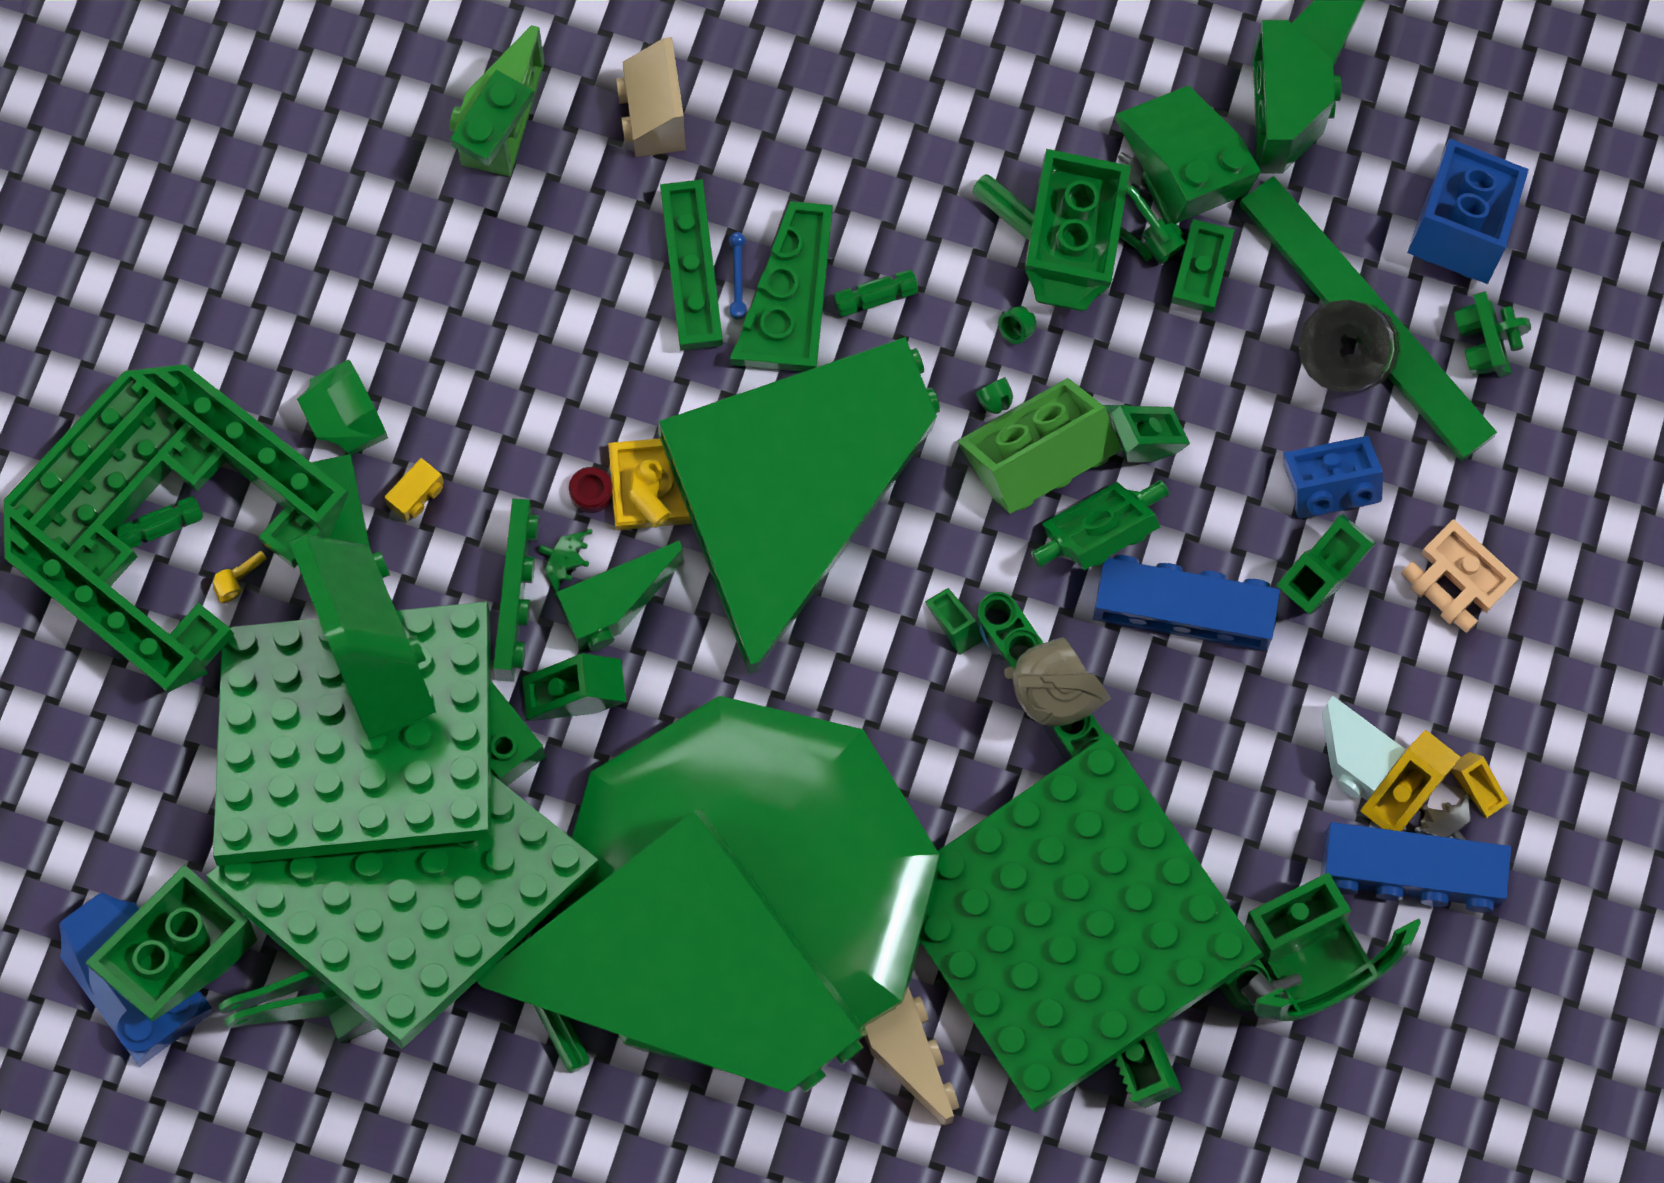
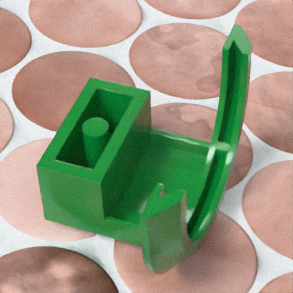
[1245,872,1421,1021]

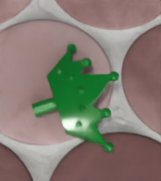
[539,529,593,598]

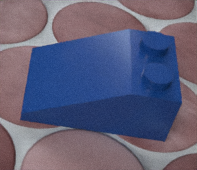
[1407,138,1529,284]

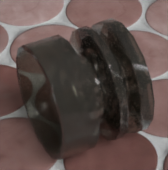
[1299,300,1401,392]

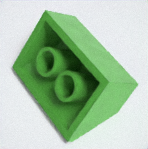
[957,378,1122,514]

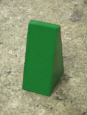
[925,588,982,655]

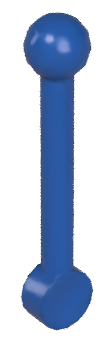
[729,232,747,320]

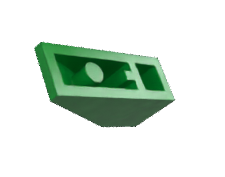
[556,541,684,651]

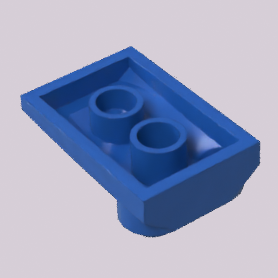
[59,892,215,1067]

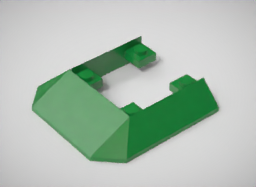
[4,364,348,693]

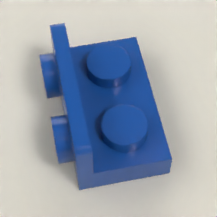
[1283,436,1383,519]

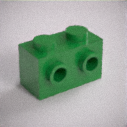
[490,680,546,786]

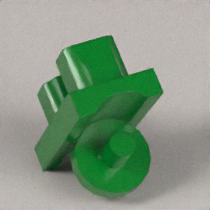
[1454,291,1531,378]

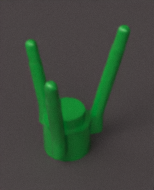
[1119,171,1186,265]

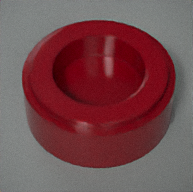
[569,467,613,513]

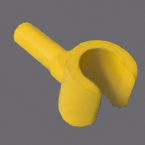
[213,551,267,603]

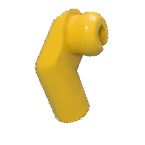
[629,459,671,528]

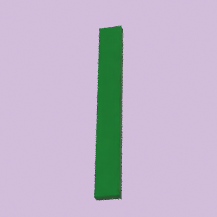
[1239,176,1497,462]

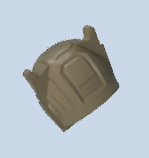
[1004,637,1111,727]

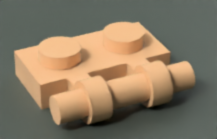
[1401,519,1519,634]

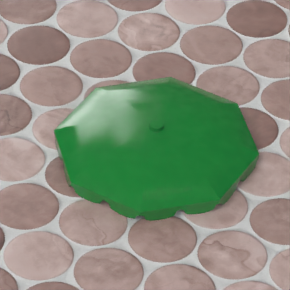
[550,696,940,1074]

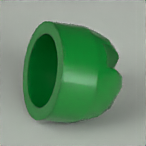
[998,306,1037,344]
[975,377,1013,414]

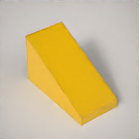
[1450,752,1509,818]

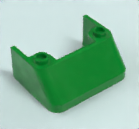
[288,534,436,740]

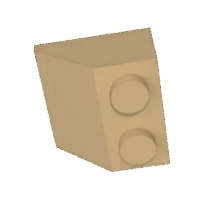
[616,37,686,157]

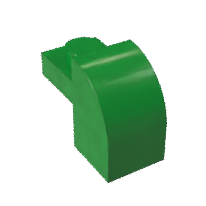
[1276,514,1376,615]

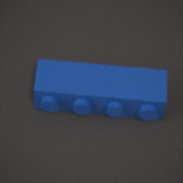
[1093,555,1280,652]
[1320,822,1511,913]

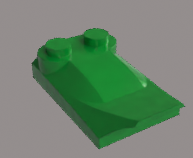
[1024,149,1131,311]

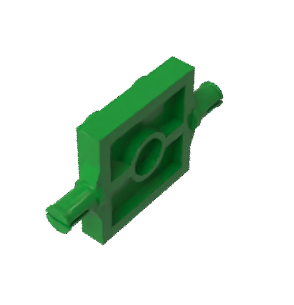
[1031,480,1169,570]

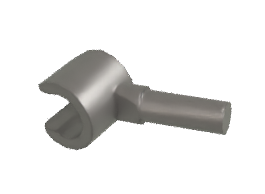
[1241,972,1302,1006]

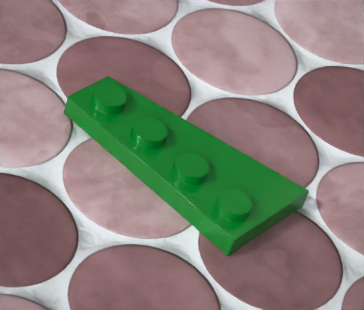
[730,201,833,371]

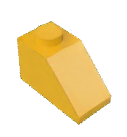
[1360,729,1461,831]

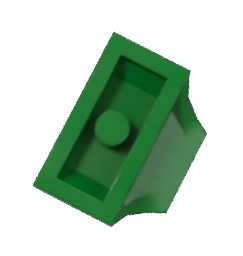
[297,359,388,456]
[1103,405,1190,462]

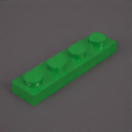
[660,179,723,351]
[493,498,540,682]

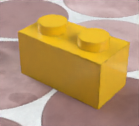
[384,458,444,522]

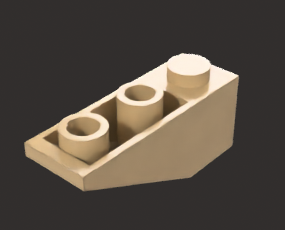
[864,986,959,1126]

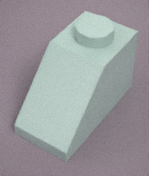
[1322,696,1406,801]

